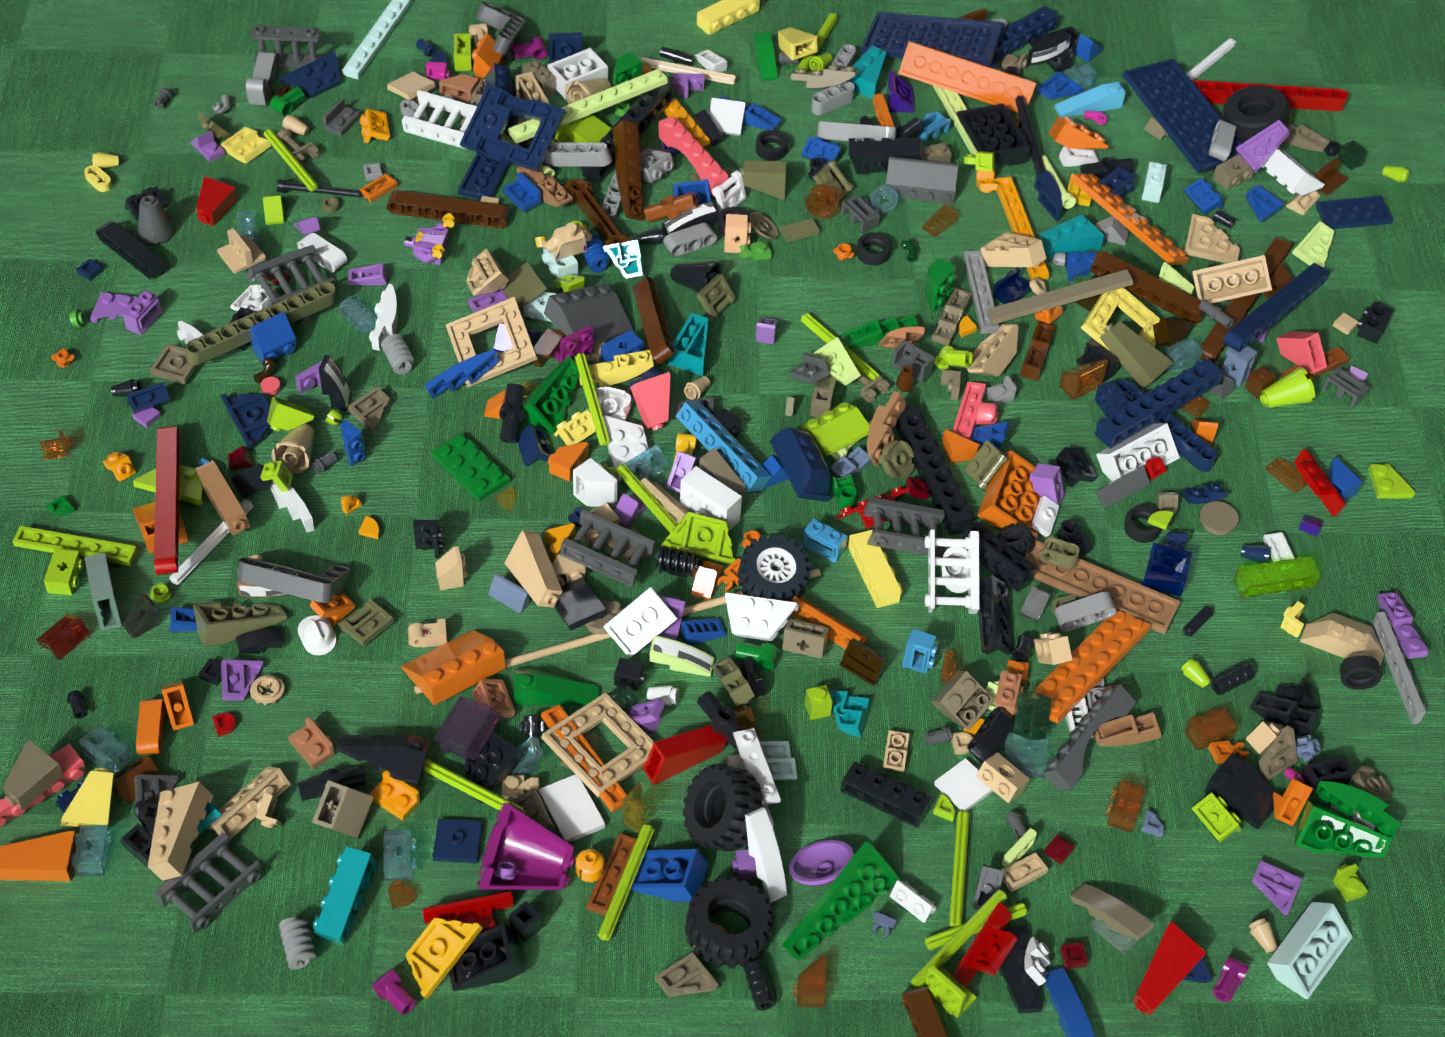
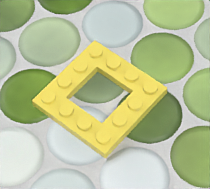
[1081,288,1160,354]

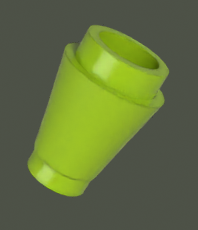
[809,53,833,71]
[1382,165,1410,183]
[1181,658,1211,689]

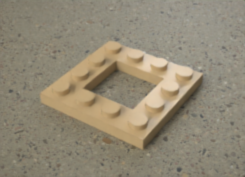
[446,297,537,387]
[542,692,654,797]

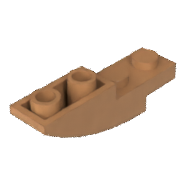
[517,166,573,207]
[867,392,906,467]

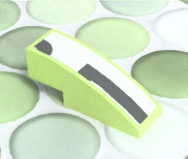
[650,636,714,677]

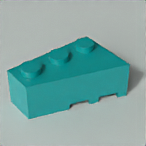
[1040,214,1104,259]
[669,313,709,376]

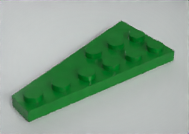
[782,841,901,961]

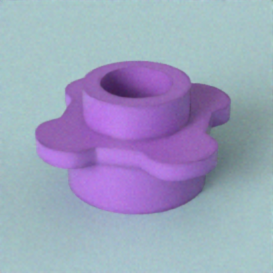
[494,861,519,881]

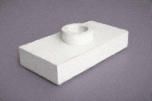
[1031,496,1059,537]
[1263,532,1297,569]

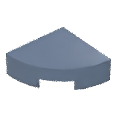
[1141,810,1164,838]

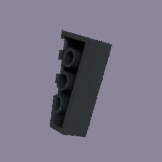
[849,138,924,175]

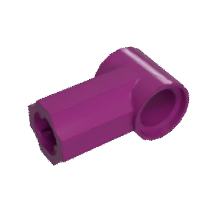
[513,37,547,60]
[1212,956,1250,1003]
[371,969,417,1016]

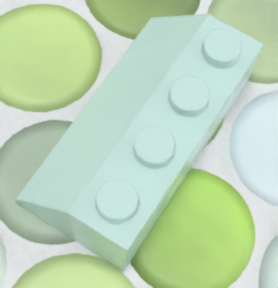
[1267,902,1352,999]

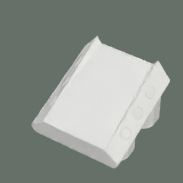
[231,284,281,312]
[589,386,634,421]

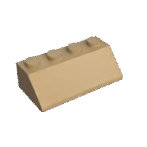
[1192,255,1272,304]

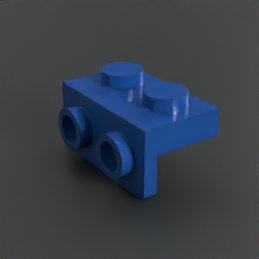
[503,172,541,212]

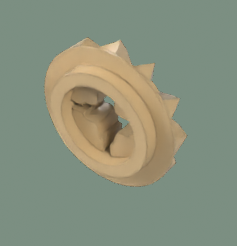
[250,675,284,706]

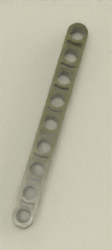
[186,282,335,365]

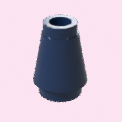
[1241,545,1271,564]

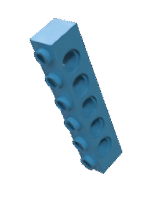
[676,401,771,492]

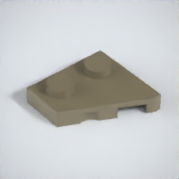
[348,386,390,434]
[1259,726,1298,781]

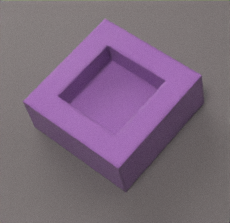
[132,408,161,428]

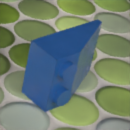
[630,849,708,902]

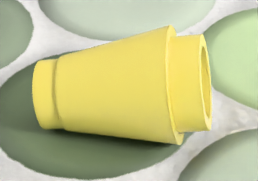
[93,152,118,169]

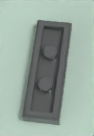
[1095,466,1150,508]

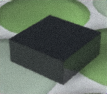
[199,658,222,686]

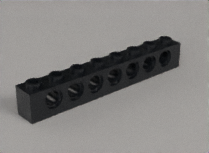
[580,83,675,183]
[895,405,974,536]

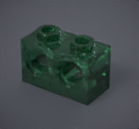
[1013,691,1052,740]

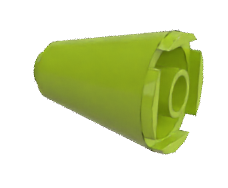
[1260,367,1315,408]

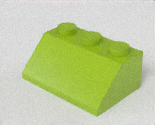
[801,403,870,456]

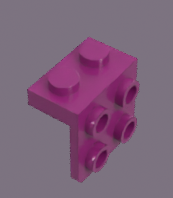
[553,325,594,363]

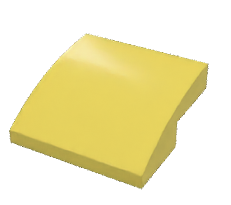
[220,127,271,163]

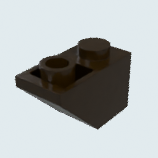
[1153,318,1192,347]

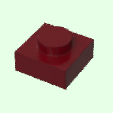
[905,477,930,500]
[1044,834,1075,865]
[1059,942,1088,969]

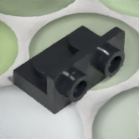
[124,186,168,221]
[1055,447,1097,487]
[413,519,444,558]

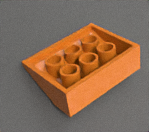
[977,450,1042,539]
[401,630,506,706]

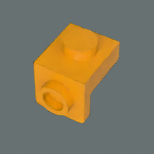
[976,170,997,193]
[103,452,136,482]

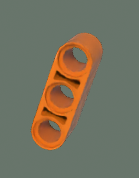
[136,699,165,755]

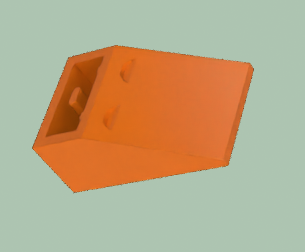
[1048,116,1109,149]
[132,502,188,554]

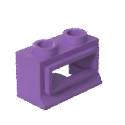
[123,290,164,335]

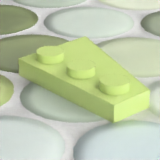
[1292,221,1334,268]
[812,337,861,386]

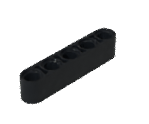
[96,220,166,279]

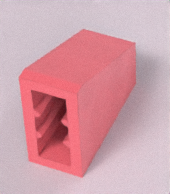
[1276,331,1327,374]
[630,372,671,431]

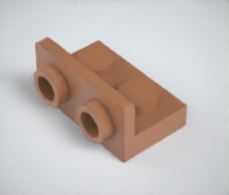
[473,679,516,725]
[288,717,335,769]

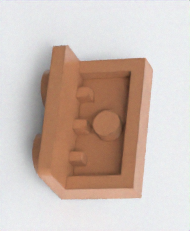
[994,670,1024,719]

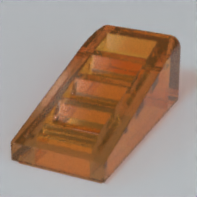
[922,204,958,238]
[1265,458,1307,494]

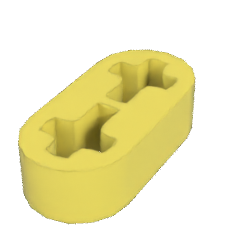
[84,165,112,192]

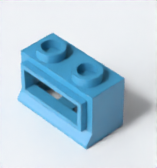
[913,111,951,146]
[802,518,847,563]
[902,629,938,673]

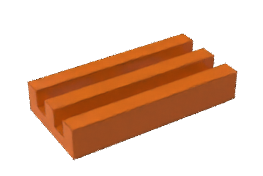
[359,174,398,203]

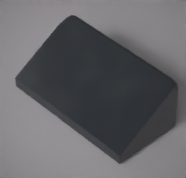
[231,463,272,498]

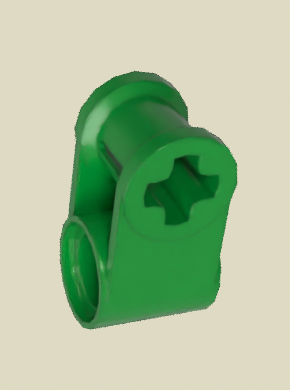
[830,474,857,509]

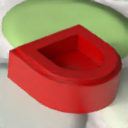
[1145,457,1167,479]
[212,713,237,737]

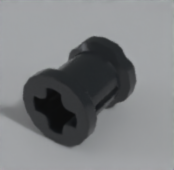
[1011,635,1035,662]

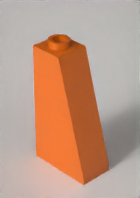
[0,831,79,882]

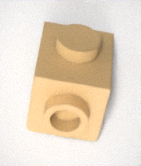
[255,793,282,829]

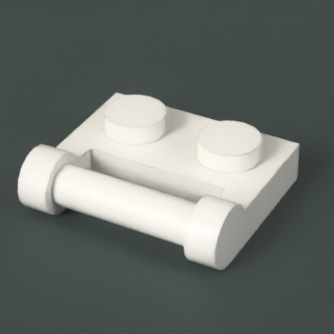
[712,171,746,214]

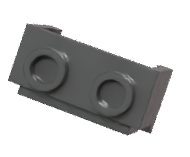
[841,195,880,234]
[892,340,935,383]
[1323,368,1370,409]

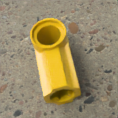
[674,433,697,461]

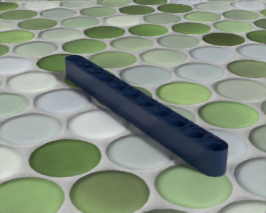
[1223,263,1330,352]

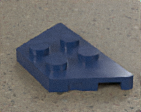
[280,51,341,98]
[221,394,273,450]

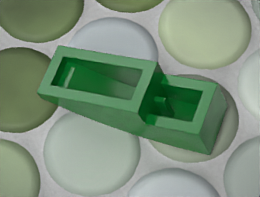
[753,32,778,81]

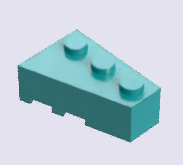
[847,46,886,100]

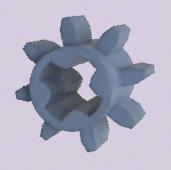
[1295,735,1321,762]

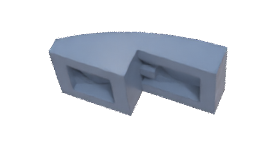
[830,446,872,477]

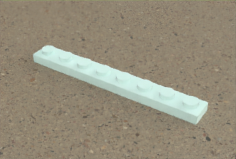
[342,0,414,79]

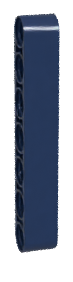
[1117,380,1217,472]

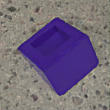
[1298,514,1323,536]

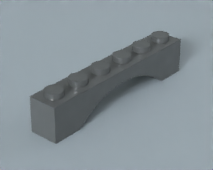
[1043,684,1136,791]

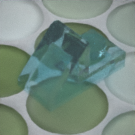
[508,736,543,776]

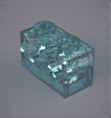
[621,444,669,482]
[79,725,130,775]

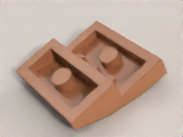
[878,327,925,349]

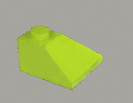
[267,396,314,432]

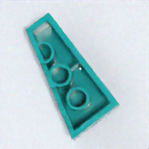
[313,847,378,945]

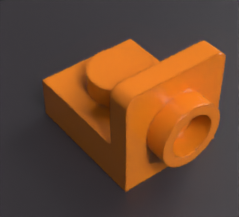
[1035,306,1063,324]

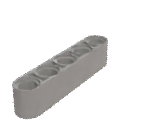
[817,121,897,141]
[542,143,612,166]

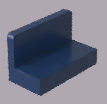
[126,382,171,414]
[517,424,552,466]

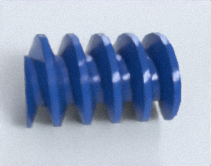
[583,234,610,273]

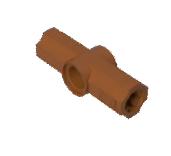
[644,192,698,223]

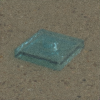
[1004,733,1048,778]

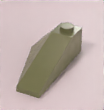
[193,602,287,647]

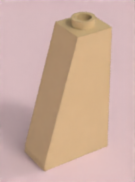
[505,530,562,608]

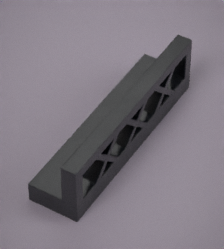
[978,575,1013,655]

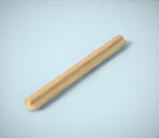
[640,57,736,85]

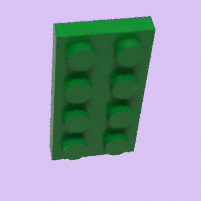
[431,432,510,502]

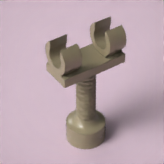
[277,128,319,165]
[853,361,890,403]

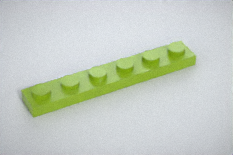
[13,526,137,567]

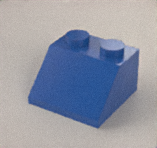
[250,312,297,363]

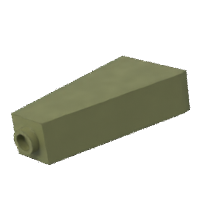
[1100,321,1173,389]

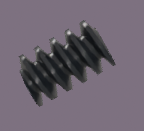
[657,545,701,578]

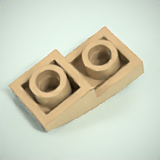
[883,730,910,772]

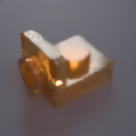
[1180,397,1210,418]
[40,430,71,460]
[940,650,962,683]

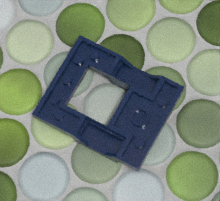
[459,85,566,172]

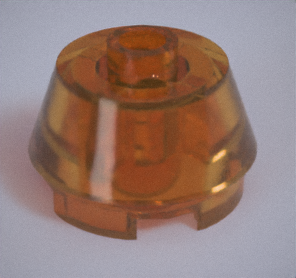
[805,184,839,219]

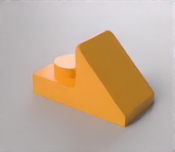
[545,523,575,563]

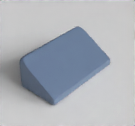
[489,573,529,613]

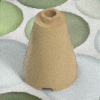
[566,78,611,104]
[272,424,315,474]

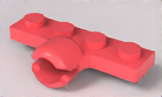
[952,382,998,440]

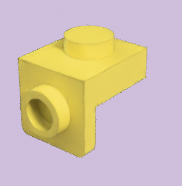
[1281,601,1305,638]

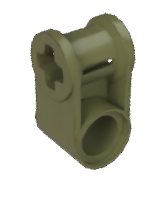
[1039,536,1080,569]

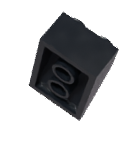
[1204,753,1274,830]
[449,923,525,991]

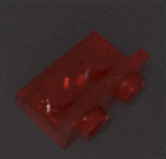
[36,614,90,660]

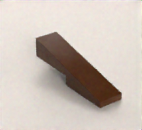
[1020,321,1056,381]

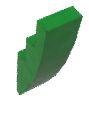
[843,314,919,348]

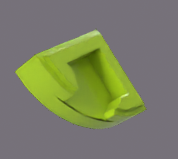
[1147,511,1174,530]
[933,793,955,822]

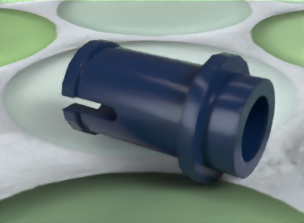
[416,38,436,57]

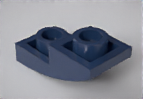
[1182,482,1228,504]

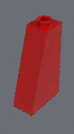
[643,725,727,785]
[1132,921,1206,1016]

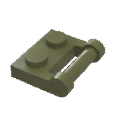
[813,159,854,205]
[696,274,736,322]
[964,440,1009,490]
[338,599,394,647]

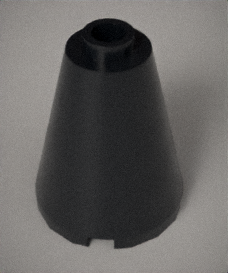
[670,261,722,293]

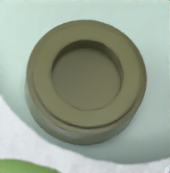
[321,197,340,214]

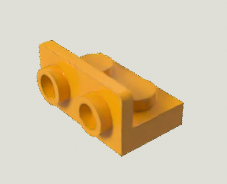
[360,108,390,143]
[369,770,420,821]

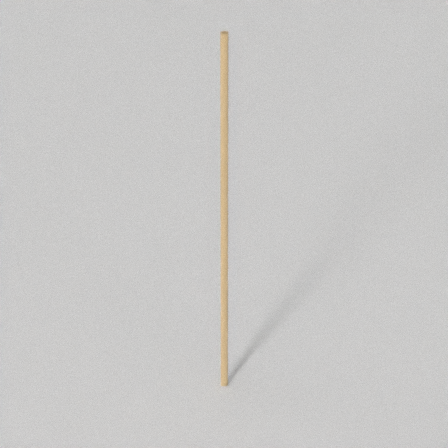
[414,568,821,695]

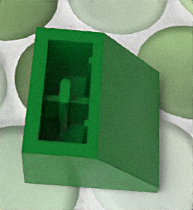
[613,51,643,87]
[925,258,957,313]

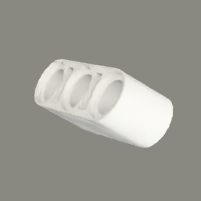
[297,232,347,272]

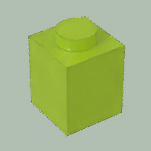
[805,685,832,720]

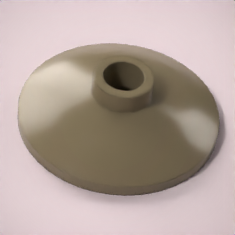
[749,212,778,239]

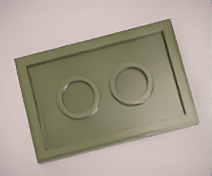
[502,262,547,309]

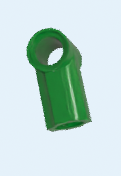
[270,87,305,116]
[735,641,778,671]

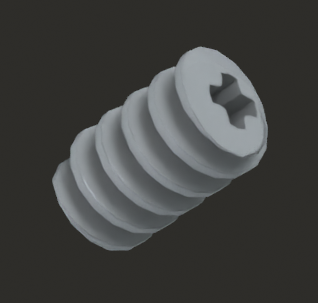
[381,334,414,375]
[279,917,316,970]

